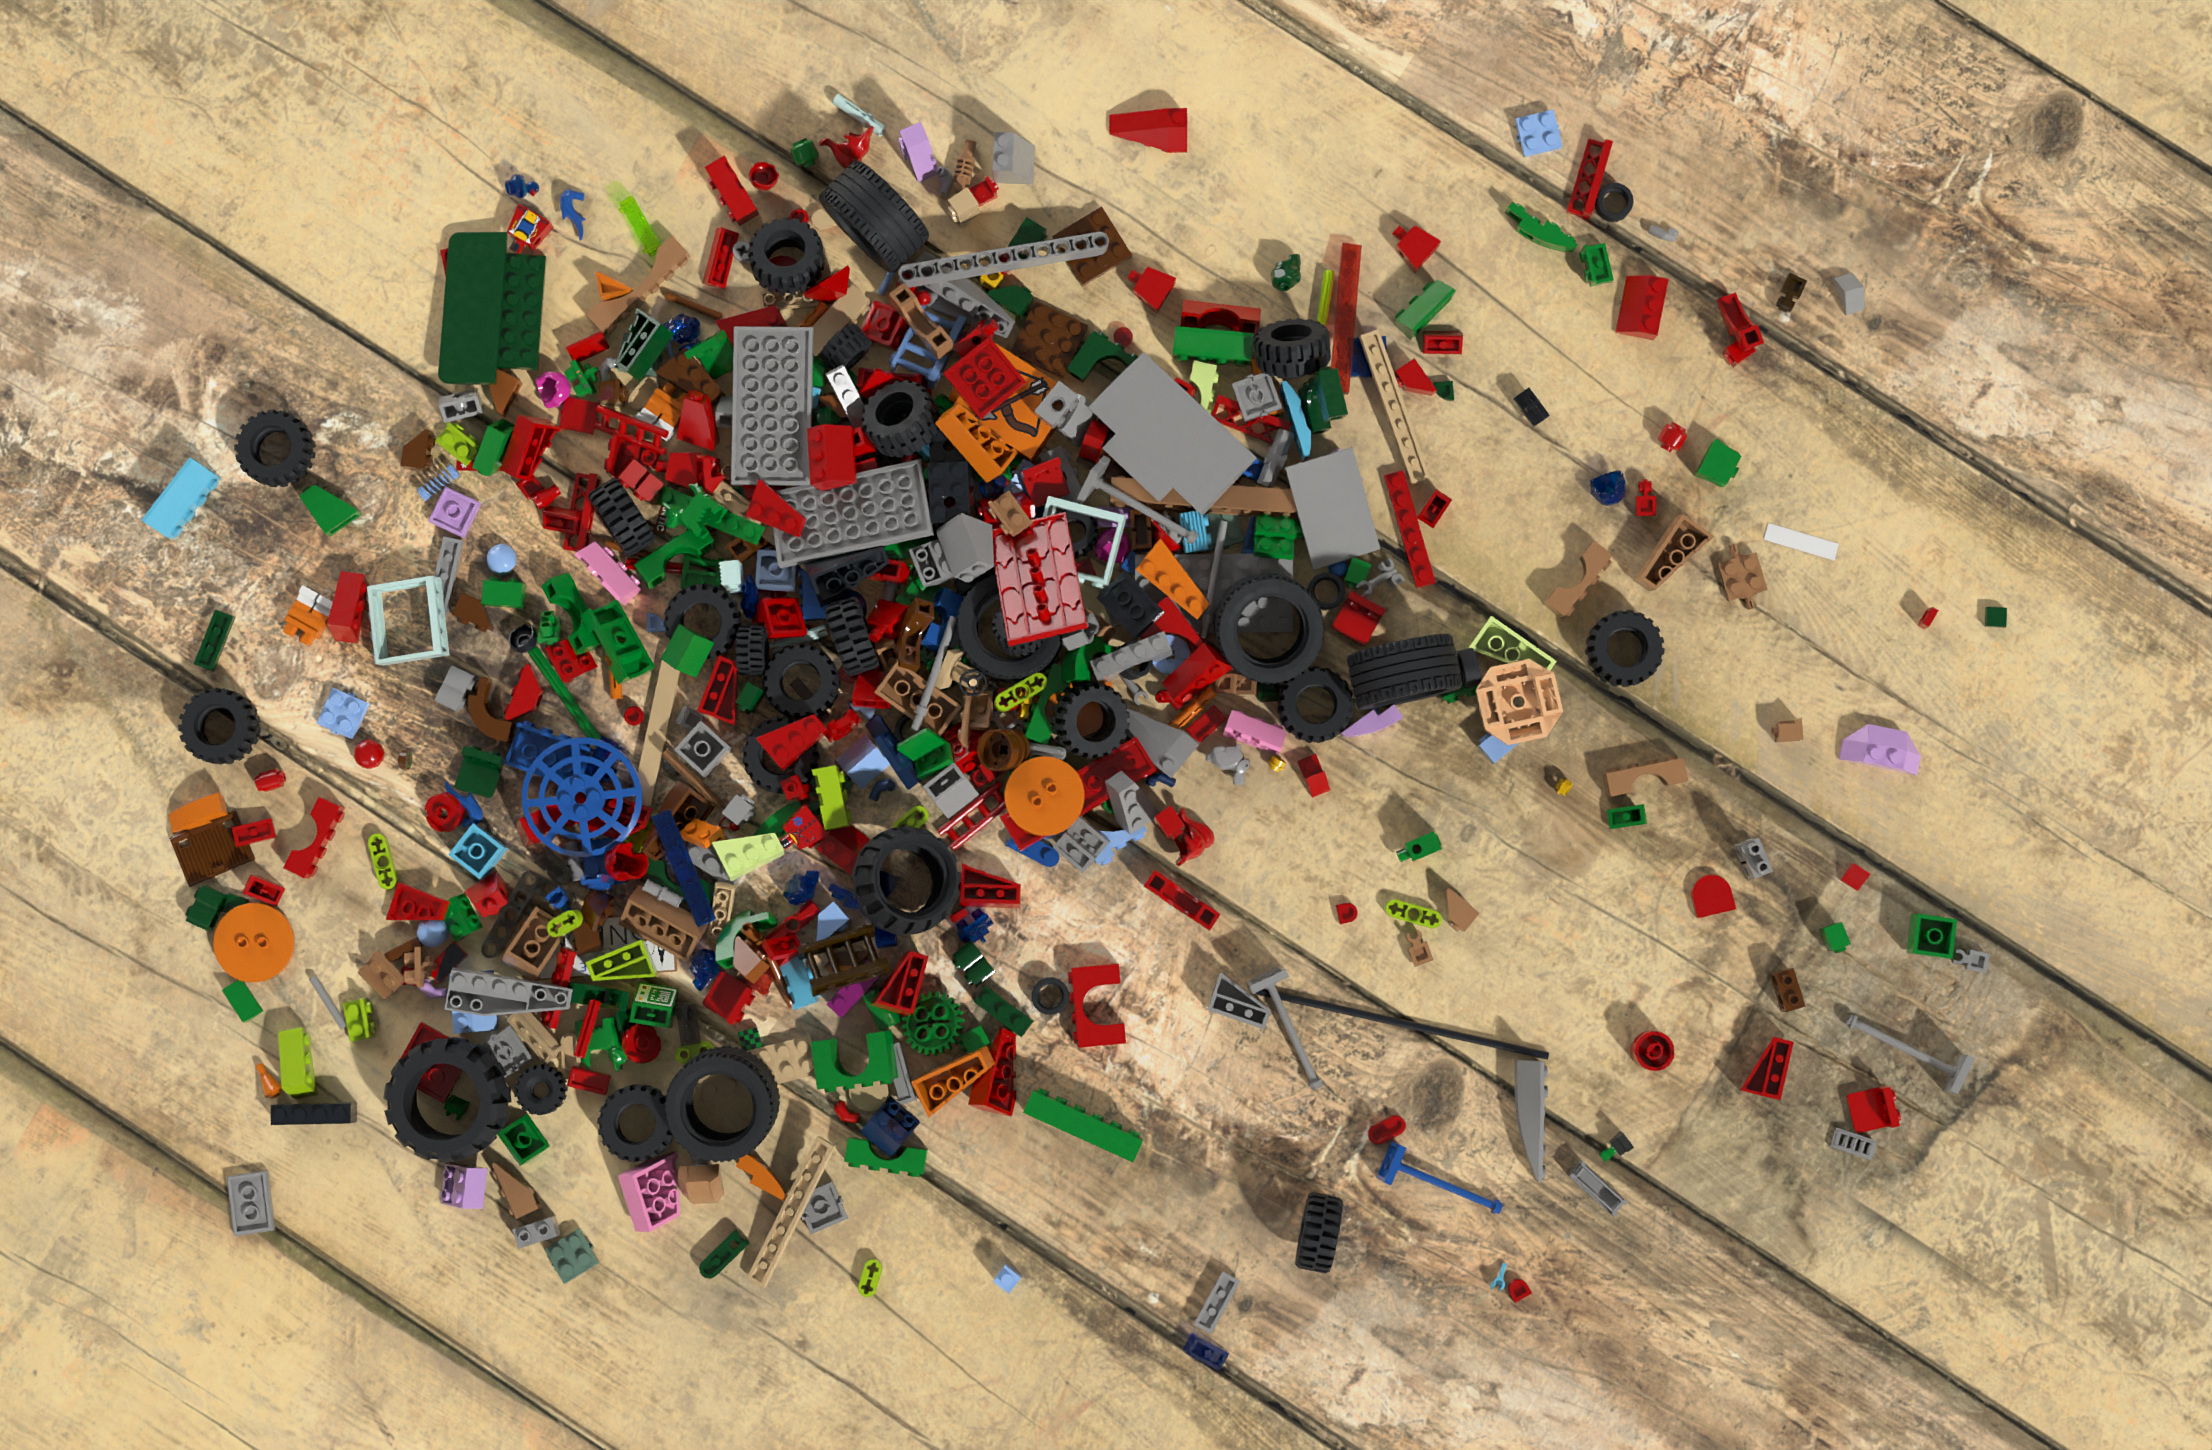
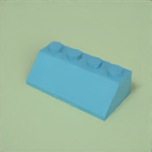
[142,457,220,540]

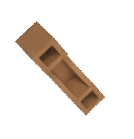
[889,283,954,360]
[1543,541,1612,619]
[1603,755,1689,798]

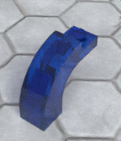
[828,870,900,909]

